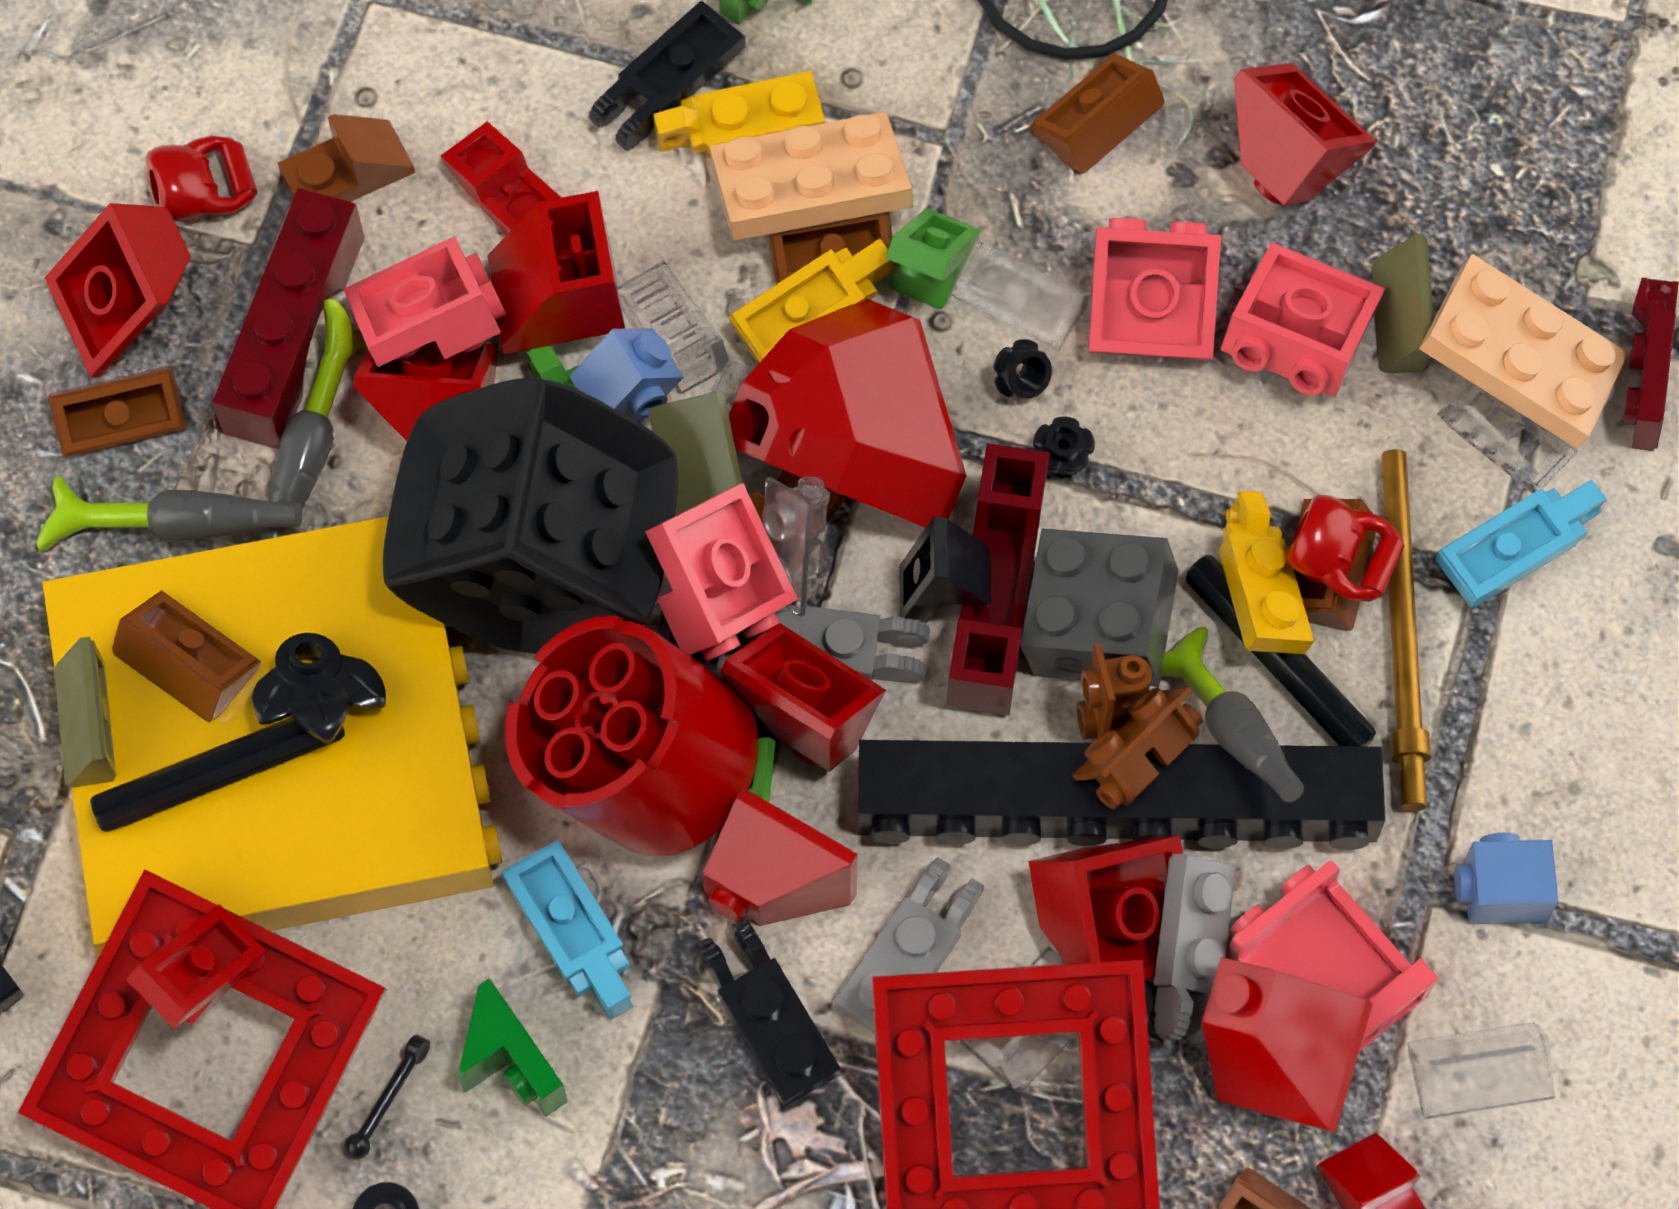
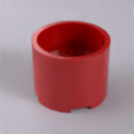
[505,616,758,857]

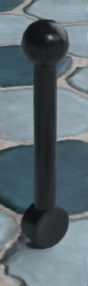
[344,1034,430,1160]

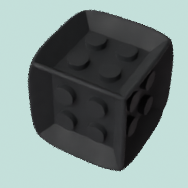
[383,378,678,654]

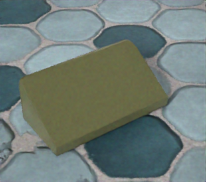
[1371,234,1434,373]
[649,391,743,516]
[54,637,116,788]

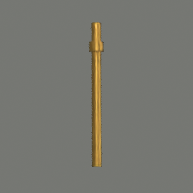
[1381,449,1431,812]

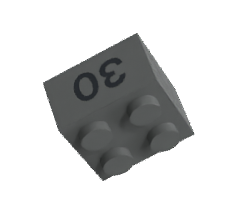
[1020,528,1179,687]

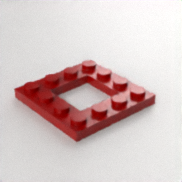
[18,869,387,1209]
[872,959,1160,1209]

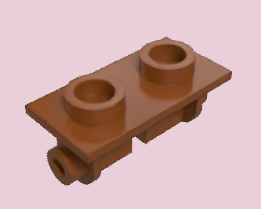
[1076,642,1152,742]
[1072,687,1203,809]

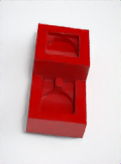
[440,121,562,235]

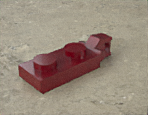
[1623,277,1679,451]

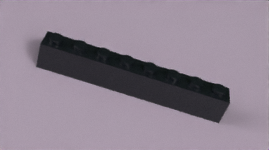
[858,740,1386,850]

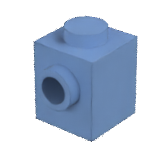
[569,328,684,423]
[1454,832,1559,924]

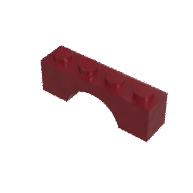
[212,188,365,449]
[946,443,1050,716]

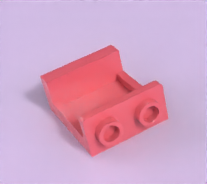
[1226,860,1439,1053]

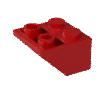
[487,191,625,355]

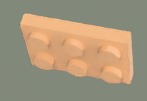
[710,111,913,241]
[1419,254,1629,449]

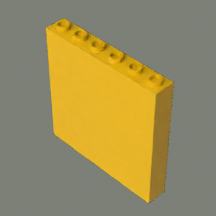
[42,516,503,954]

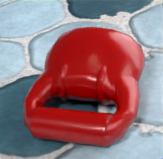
[146,135,258,224]
[1286,494,1405,602]

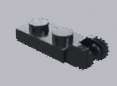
[588,1,746,151]
[696,917,841,1107]

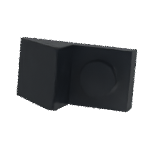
[899,517,992,624]

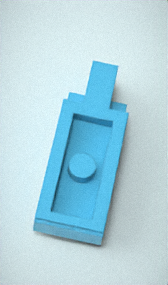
[1435,479,1607,609]
[501,839,634,1020]

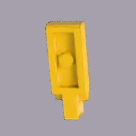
[653,70,826,158]
[729,239,896,364]
[1218,490,1314,654]

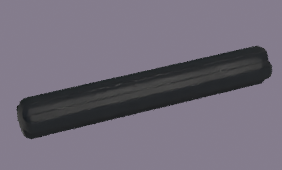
[1185,555,1376,746]
[90,717,345,832]

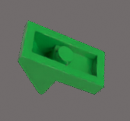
[458,978,568,1116]

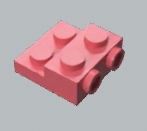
[1088,218,1221,361]
[343,236,507,367]
[1220,242,1385,398]
[645,483,798,661]

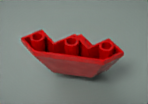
[728,298,967,528]

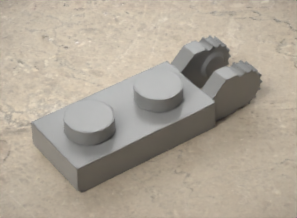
[747,604,930,683]
[1153,854,1236,1049]
[834,857,985,1033]

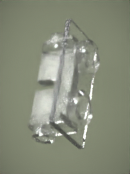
[763,476,830,617]

